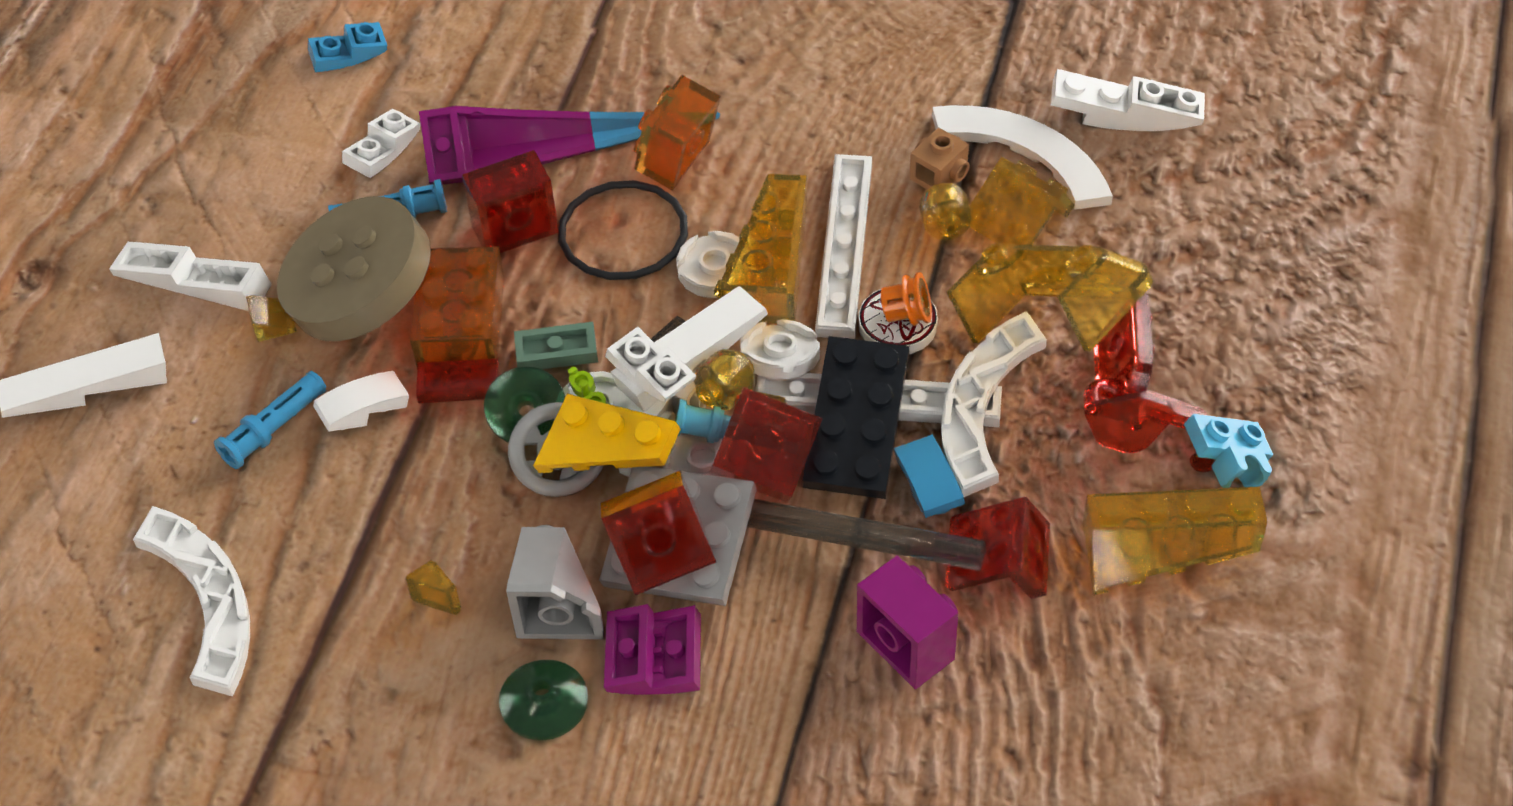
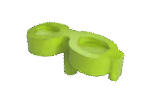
[568,366,607,404]

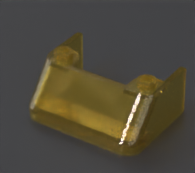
[946,243,1153,352]

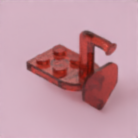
[1083,289,1214,473]

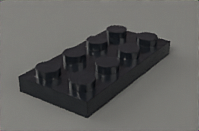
[802,336,910,499]

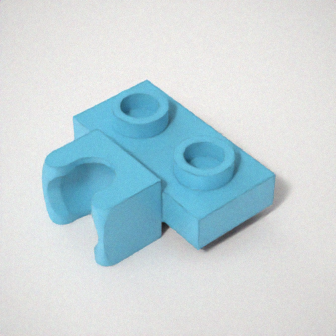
[1184,414,1273,492]

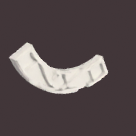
[932,105,1113,210]
[941,311,1047,497]
[133,506,250,696]

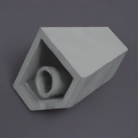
[506,525,604,639]

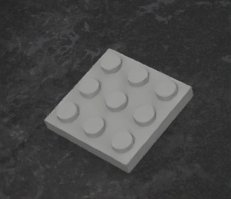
[599,467,757,606]

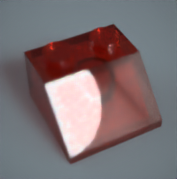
[600,470,716,595]

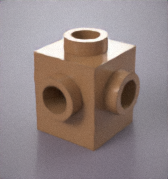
[910,127,970,197]

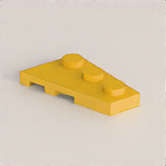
[533,394,681,473]

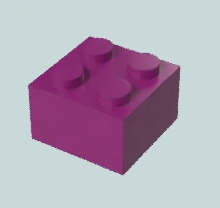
[856,555,959,690]

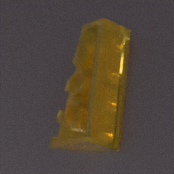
[714,174,807,324]
[1083,486,1268,596]

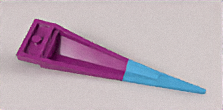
[419,106,720,185]

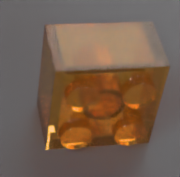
[634,75,721,191]

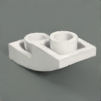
[342,109,420,178]
[605,327,696,403]
[313,371,409,432]

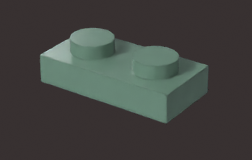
[514,322,598,372]

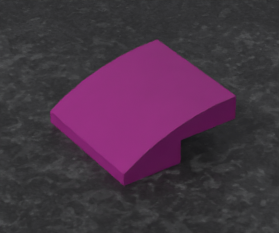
[604,604,701,695]

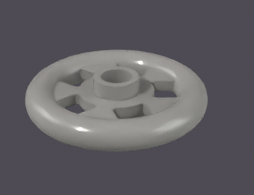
[508,402,604,497]

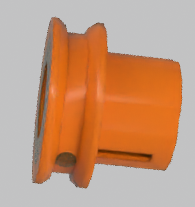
[881,272,932,326]

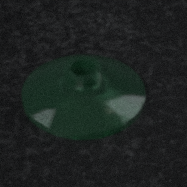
[484,367,565,446]
[499,660,588,740]

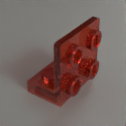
[945,496,1050,599]

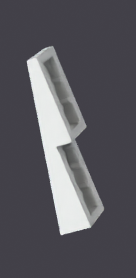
[109,241,272,313]
[611,286,768,412]
[0,333,167,418]

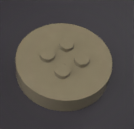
[277,196,431,341]

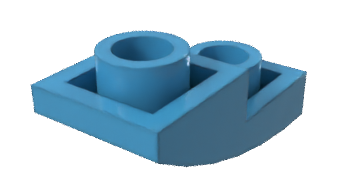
[307,22,388,72]
[894,434,965,518]

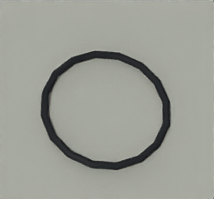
[558,180,688,280]

